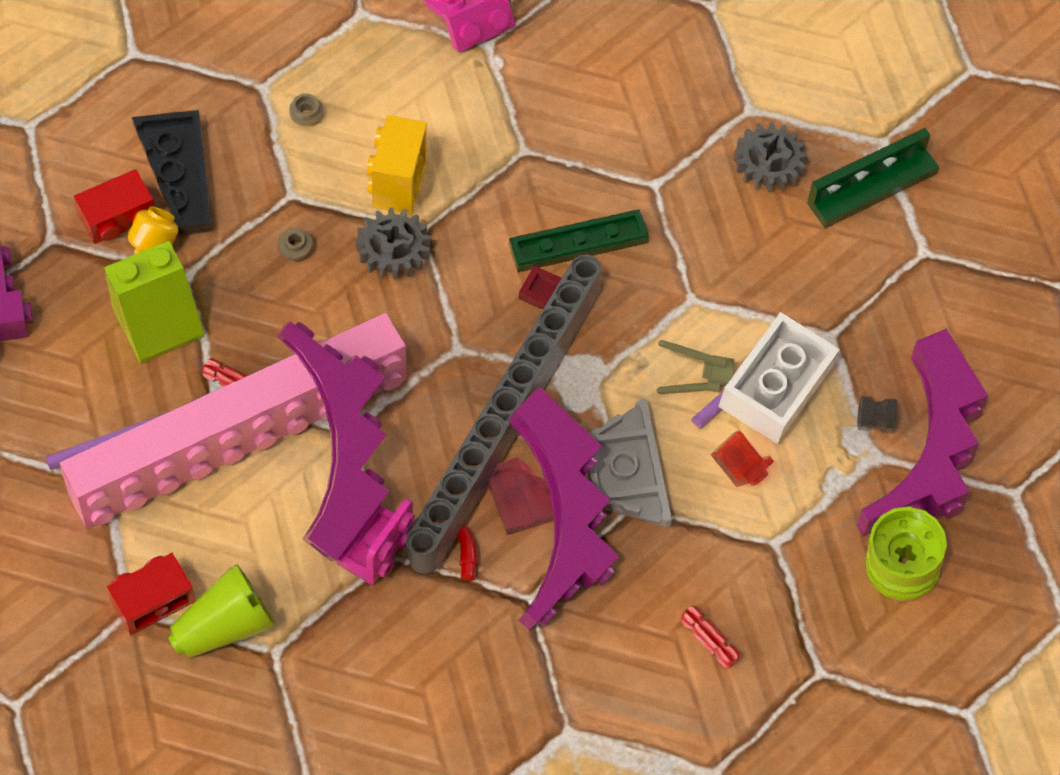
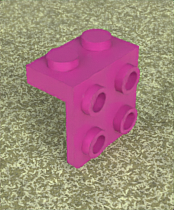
[424,0,515,52]
[337,498,415,586]

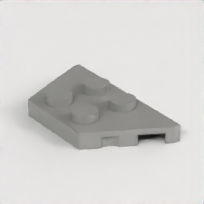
[588,399,672,527]

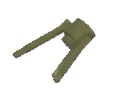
[657,340,734,394]

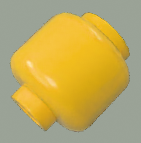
[128,206,178,254]

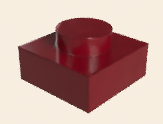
[518,266,562,310]

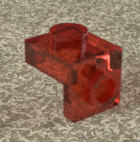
[710,430,774,487]

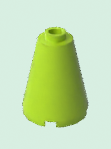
[168,564,275,658]

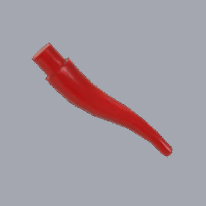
[452,493,478,581]

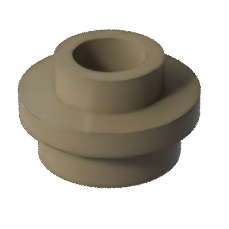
[289,93,323,126]
[278,228,312,262]

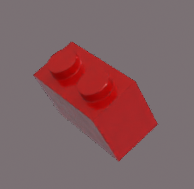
[73,169,155,245]
[106,552,196,636]

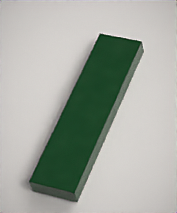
[509,209,649,272]

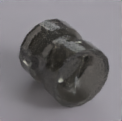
[857,395,897,434]

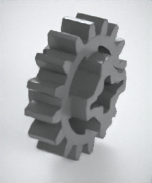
[734,122,808,192]
[356,208,431,280]

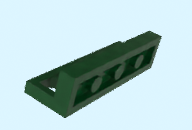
[807,128,939,229]

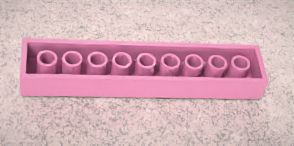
[59,313,407,529]

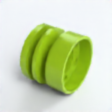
[865,507,947,601]

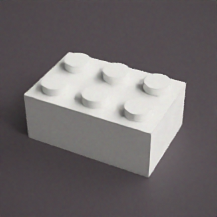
[718,312,840,445]

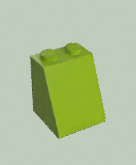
[104,241,204,364]

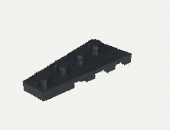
[132,110,212,234]

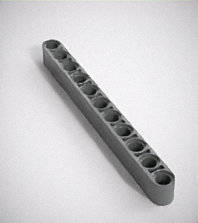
[406,254,603,573]

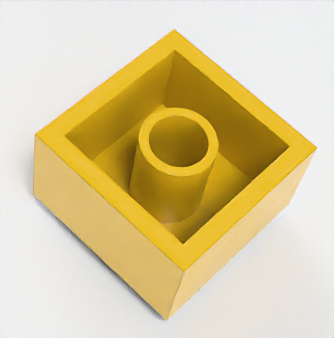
[366,115,427,215]

